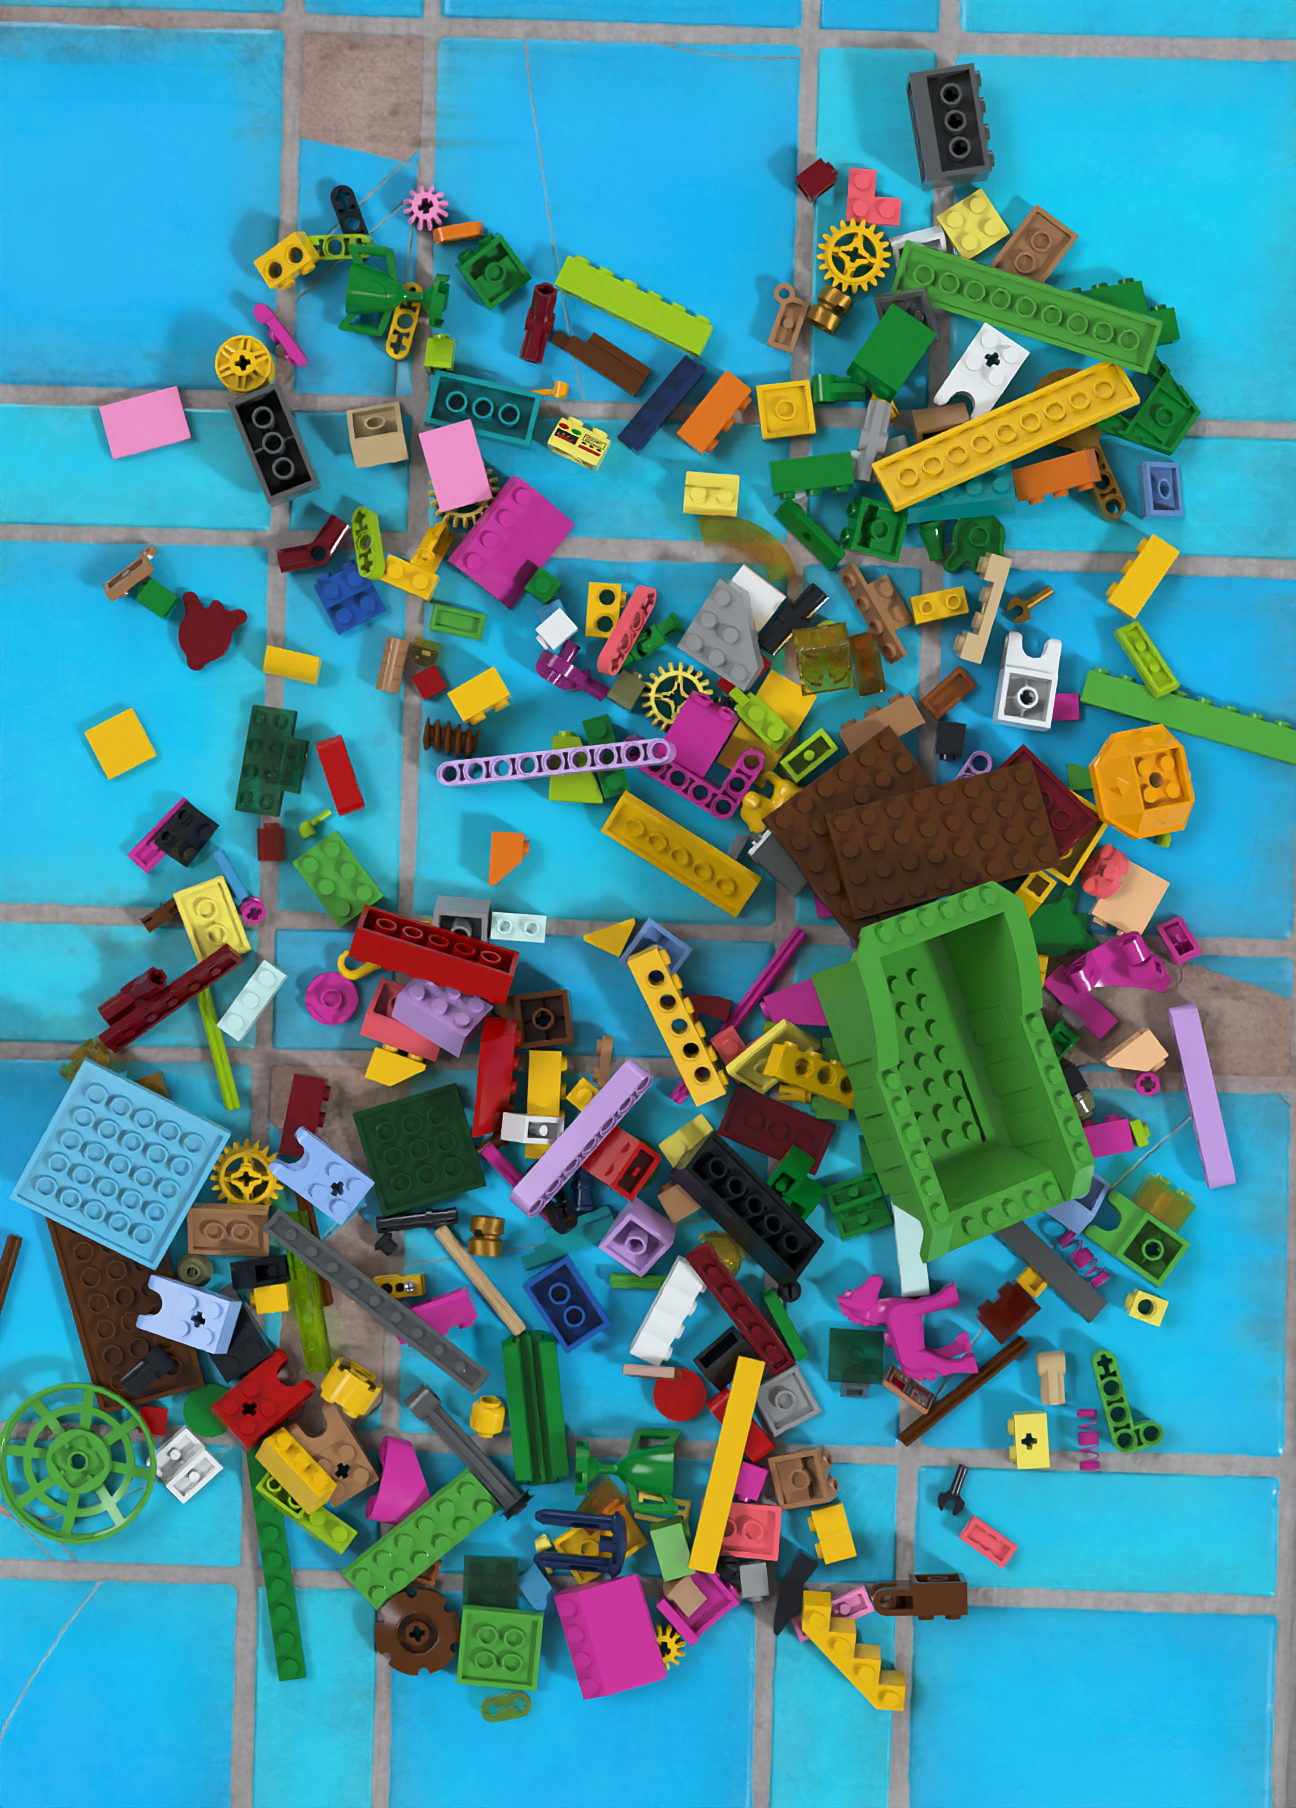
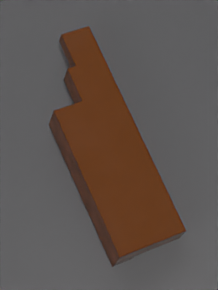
[550,330,651,397]

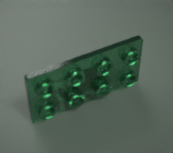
[235,705,310,817]

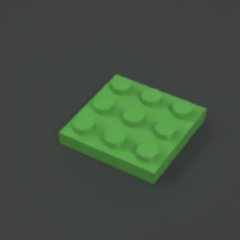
[456,1604,544,1691]

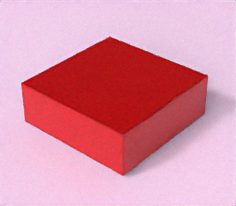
[411,664,448,701]
[138,1405,169,1436]

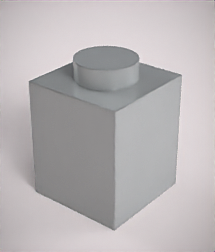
[738,1559,769,1601]

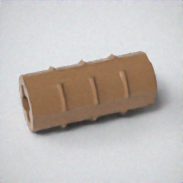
[375,637,410,694]

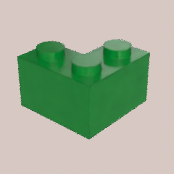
[765,1145,826,1221]

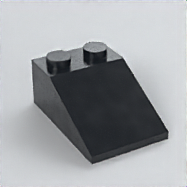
[203,1283,275,1383]

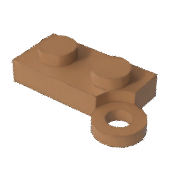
[767,283,810,355]
[103,545,157,602]

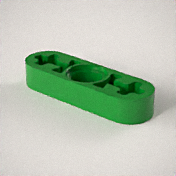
[761,1287,809,1362]

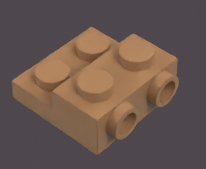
[767,1445,839,1510]

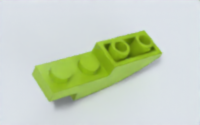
[255,1472,358,1556]

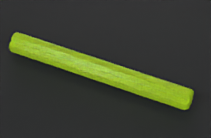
[196,987,240,1111]

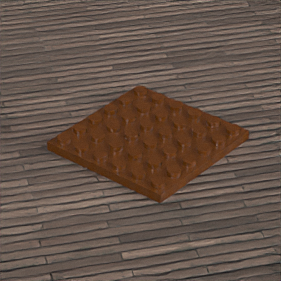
[762,725,934,948]

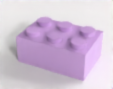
[391,978,493,1058]

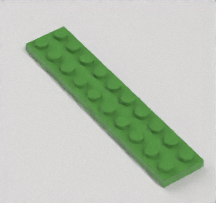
[891,240,1164,374]

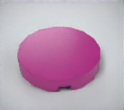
[305,972,359,1026]

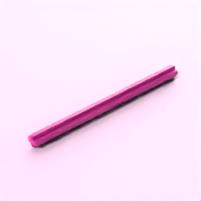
[670,927,807,1104]

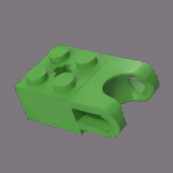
[1082,1191,1191,1288]

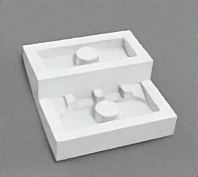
[731,564,787,634]
[145,1425,223,1504]

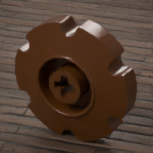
[374,1587,461,1676]

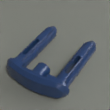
[533,1509,627,1578]

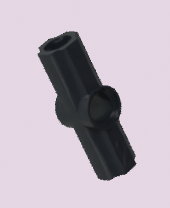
[758,583,829,657]

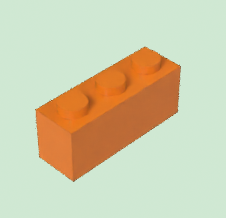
[676,370,752,456]
[1012,449,1102,505]

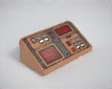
[880,1365,934,1414]

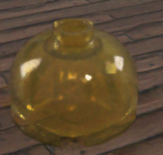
[59,1036,113,1084]
[698,1230,745,1276]

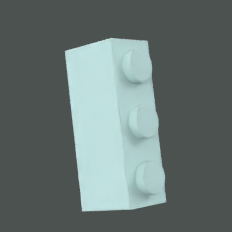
[216,960,289,1041]

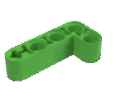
[1090,1347,1164,1453]

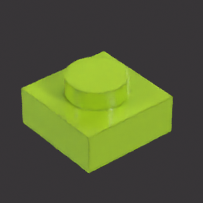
[1128,1118,1151,1148]

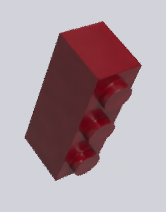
[278,1073,331,1158]

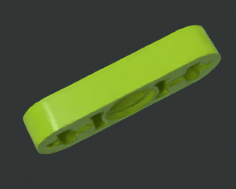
[298,234,375,260]
[351,507,385,581]

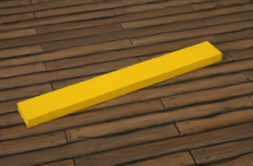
[688,1355,765,1574]

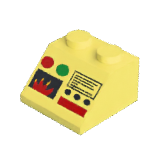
[547,416,611,473]

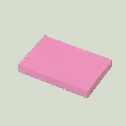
[99,386,192,460]
[418,419,493,512]

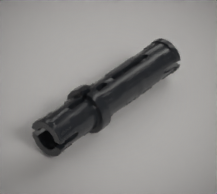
[376,1207,458,1234]

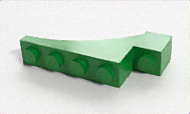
[1068,278,1180,347]

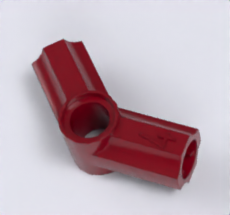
[519,282,558,364]
[277,514,351,573]
[97,967,167,1027]

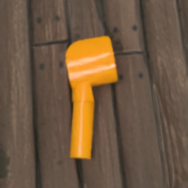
[530,381,569,399]

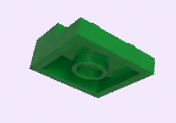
[455,232,532,311]
[840,496,907,563]

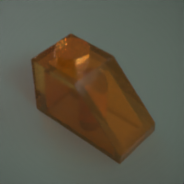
[847,631,886,697]
[575,1476,630,1536]

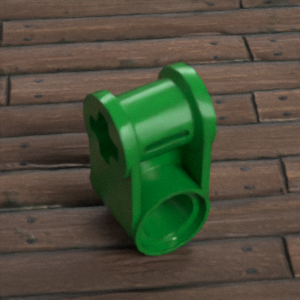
[1048,1018,1081,1061]

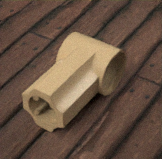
[1036,1350,1066,1405]

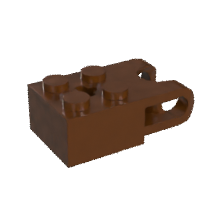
[482,989,576,1051]
[870,1573,968,1620]

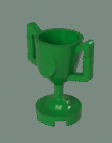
[338,242,450,337]
[575,1428,681,1514]

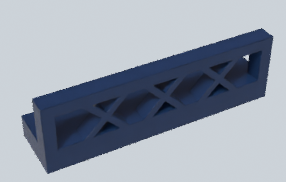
[617,355,707,456]

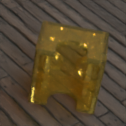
[792,622,856,696]

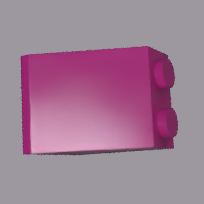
[759,977,829,1026]

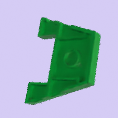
[1093,350,1201,456]

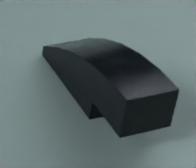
[773,1548,819,1636]

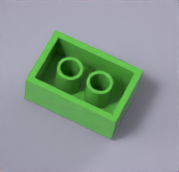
[292,831,385,928]

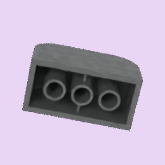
[227,382,322,508]

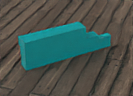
[520,1204,614,1270]

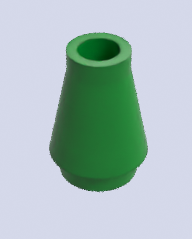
[918,521,945,561]

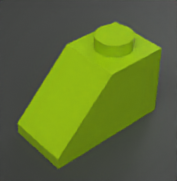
[424,334,456,374]

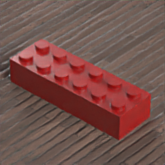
[348,904,520,1004]

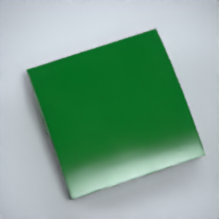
[825,1173,893,1242]

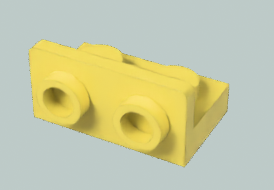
[683,471,740,518]

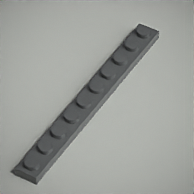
[262,1208,491,1395]

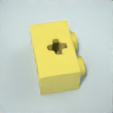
[1007,1410,1050,1469]

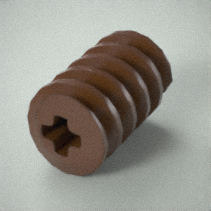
[422,717,481,759]

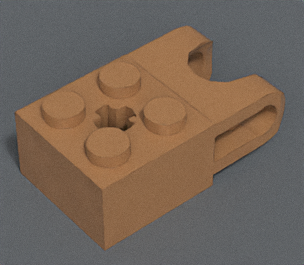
[287,1401,382,1508]

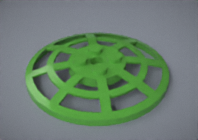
[0,1382,157,1544]

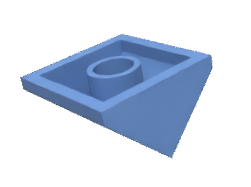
[1137,461,1183,520]
[618,918,693,982]

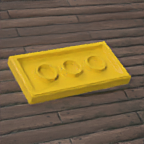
[716,669,818,789]

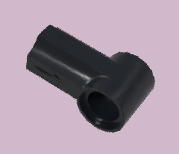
[120,1344,176,1397]

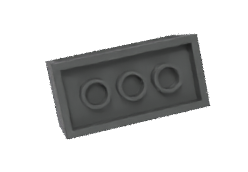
[906,63,994,191]

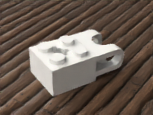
[933,322,1030,420]
[992,631,1062,732]

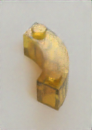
[697,515,797,584]

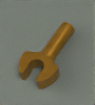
[1005,585,1054,623]

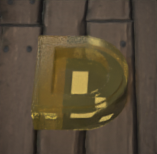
[411,637,442,667]

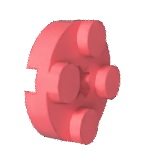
[1080,844,1129,899]

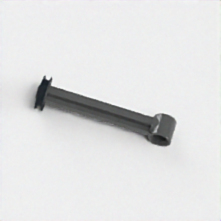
[404,1383,535,1522]

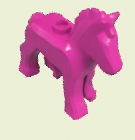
[836,1274,978,1382]

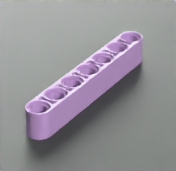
[1168,1002,1236,1189]
[509,1059,653,1218]

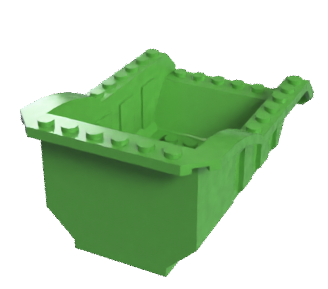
[811,881,1095,1263]

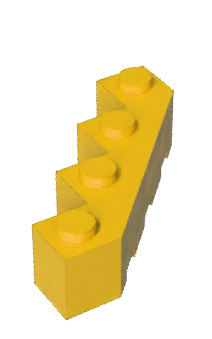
[801,1590,906,1711]

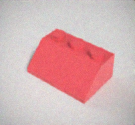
[360,977,441,1062]

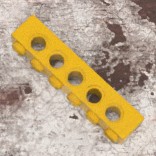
[627,944,729,1107]
[763,1041,856,1110]

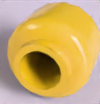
[469,1396,506,1438]

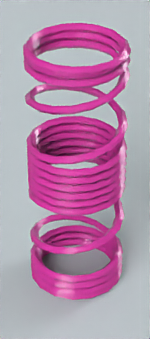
[1057,1230,1110,1288]
[1076,1409,1100,1471]

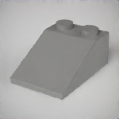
[433,895,491,943]

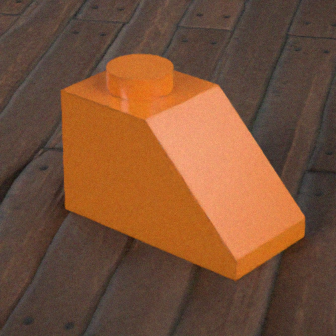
[488,831,530,886]

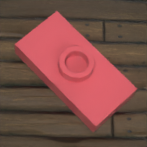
[958,1514,1018,1569]

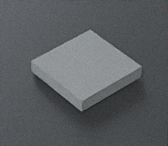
[756,1364,822,1437]

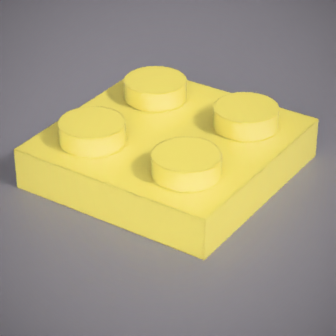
[935,188,1010,260]

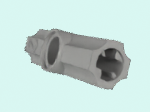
[854,400,892,485]

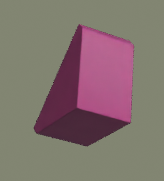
[1156,916,1202,965]

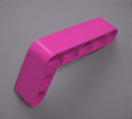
[623,734,766,819]

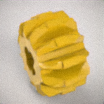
[655,1624,686,1670]

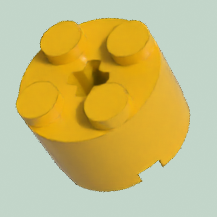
[320,1357,383,1418]

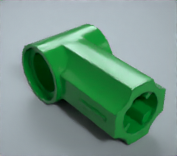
[812,374,865,404]

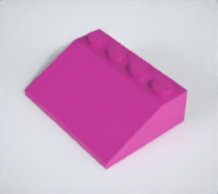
[447,475,575,609]
[554,1573,668,1700]

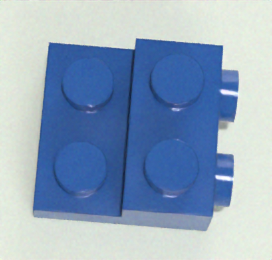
[313,560,387,635]

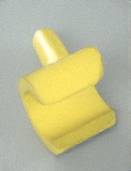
[535,1534,553,1574]

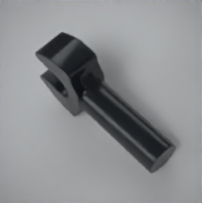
[937,1464,969,1516]

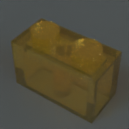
[1130,1173,1196,1232]

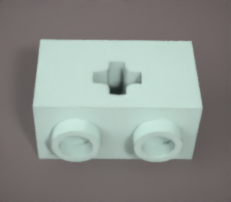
[490,912,547,943]

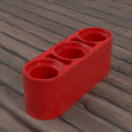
[315,734,365,816]
[706,1387,776,1464]

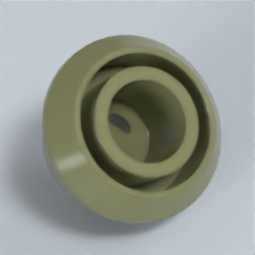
[1072,1088,1095,1121]
[176,1253,213,1287]

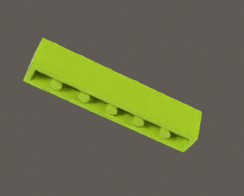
[554,255,714,359]

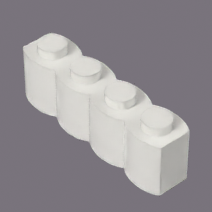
[630,1255,707,1366]

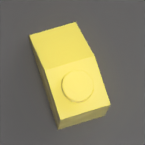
[658,1113,713,1168]

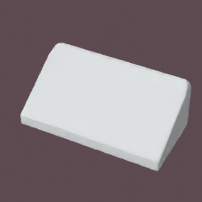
[889,226,947,270]

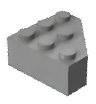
[677,577,764,691]

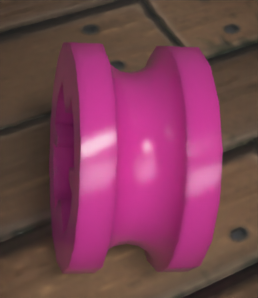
[240,896,266,924]
[1134,1071,1160,1096]

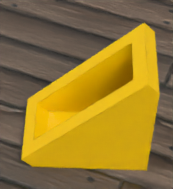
[583,918,635,957]

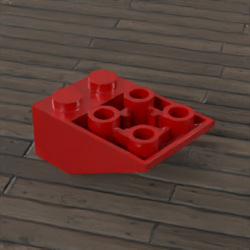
[580,1125,663,1202]

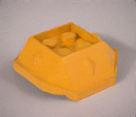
[1088,724,1195,840]

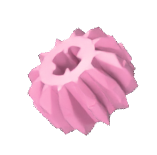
[403,185,449,232]

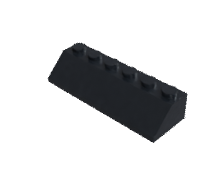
[669,1130,825,1286]

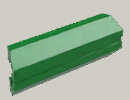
[502,1330,570,1486]

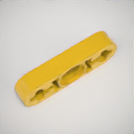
[386,283,423,361]

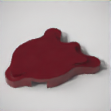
[178,592,248,671]

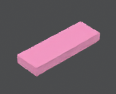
[791,1585,875,1643]

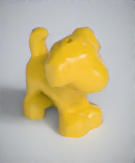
[740,770,804,834]

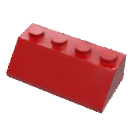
[472,1016,522,1138]

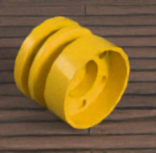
[215,335,276,397]

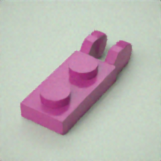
[253,303,310,369]

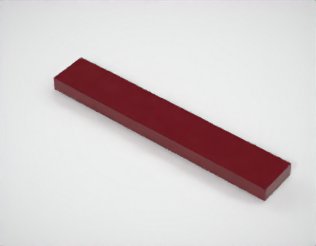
[98,943,244,1053]
[685,1240,796,1376]

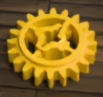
[816,218,891,294]
[210,1138,284,1207]

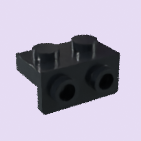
[154,801,220,868]

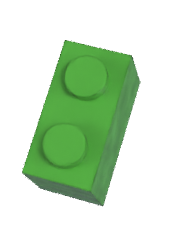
[650,1515,696,1582]

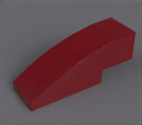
[646,994,733,1022]

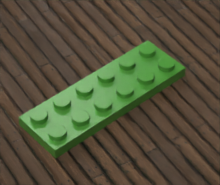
[342,1467,502,1610]

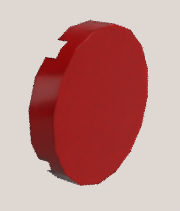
[653,1367,707,1422]

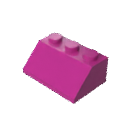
[397,1285,479,1347]

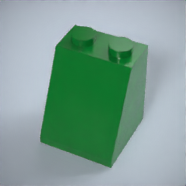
[846,303,937,403]

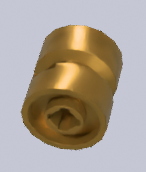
[805,285,854,336]
[467,1215,505,1257]

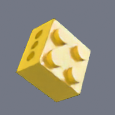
[447,666,512,726]

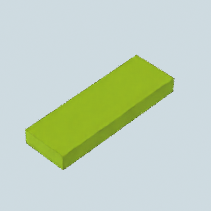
[1113,620,1180,699]

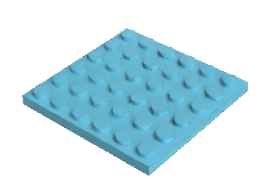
[9,1057,232,1270]

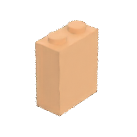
[1088,860,1170,936]

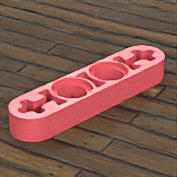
[597,585,657,676]

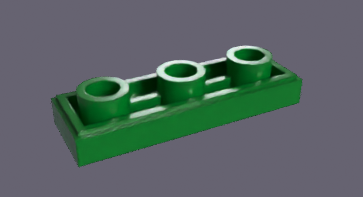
[773,499,846,571]

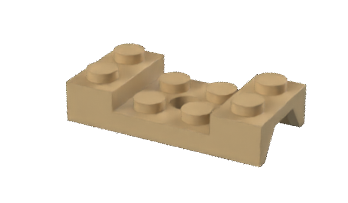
[953,552,1012,664]

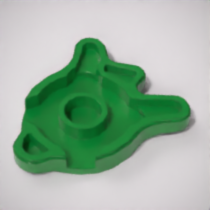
[943,515,1011,574]
[1029,887,1097,957]

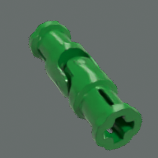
[617,612,685,674]

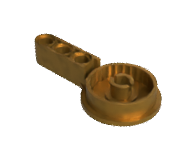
[1032,368,1126,523]

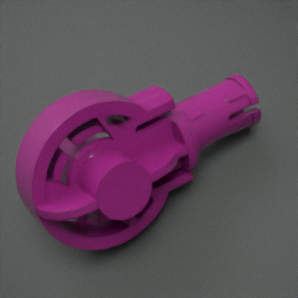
[536,640,610,702]

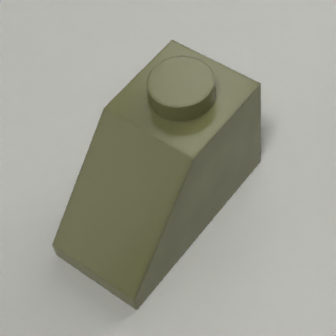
[607,669,647,712]

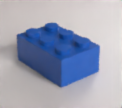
[522,1254,612,1354]

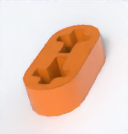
[432,221,485,245]

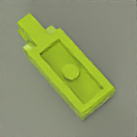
[728,686,794,752]

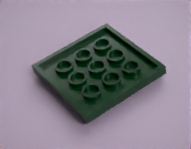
[352,1082,487,1217]

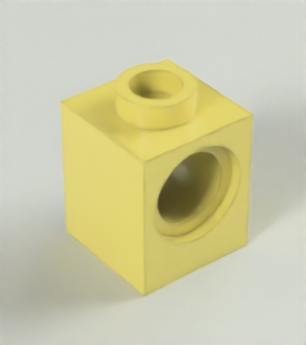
[1124,1288,1169,1327]

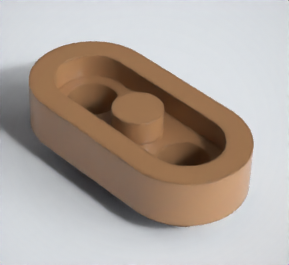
[593,1035,614,1089]

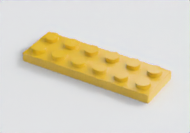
[600,790,762,918]

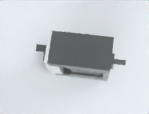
[747,830,816,895]

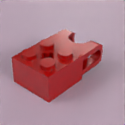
[211,1349,316,1453]

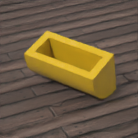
[263,645,322,686]

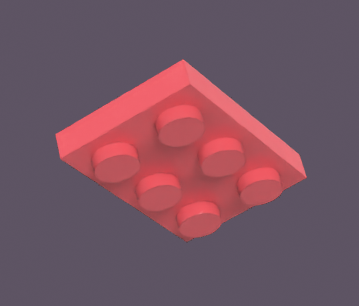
[700,1498,783,1561]

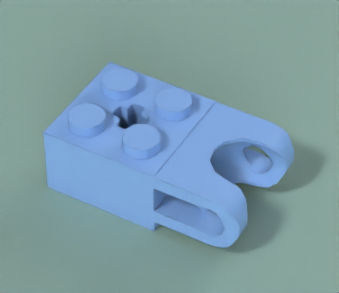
[268,1126,375,1225]
[136,1275,242,1354]

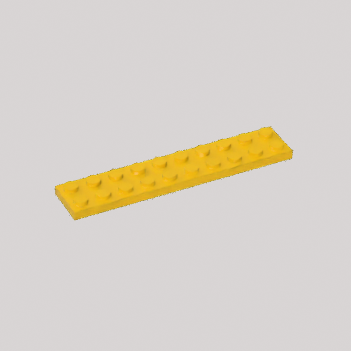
[871,361,1140,512]

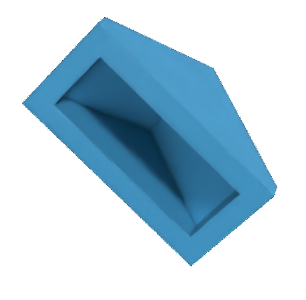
[515,1563,560,1621]

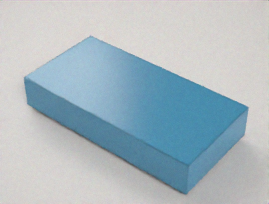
[213,849,251,901]

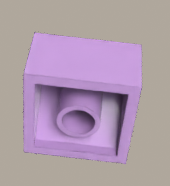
[598,1197,678,1278]

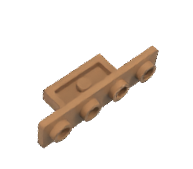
[838,562,913,664]

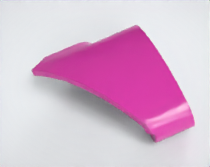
[1065,931,1171,994]
[365,1435,431,1527]

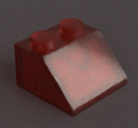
[975,1279,1042,1345]

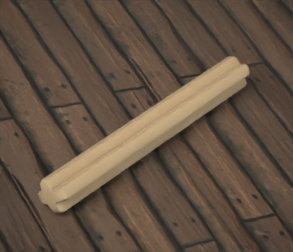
[434,1225,526,1336]

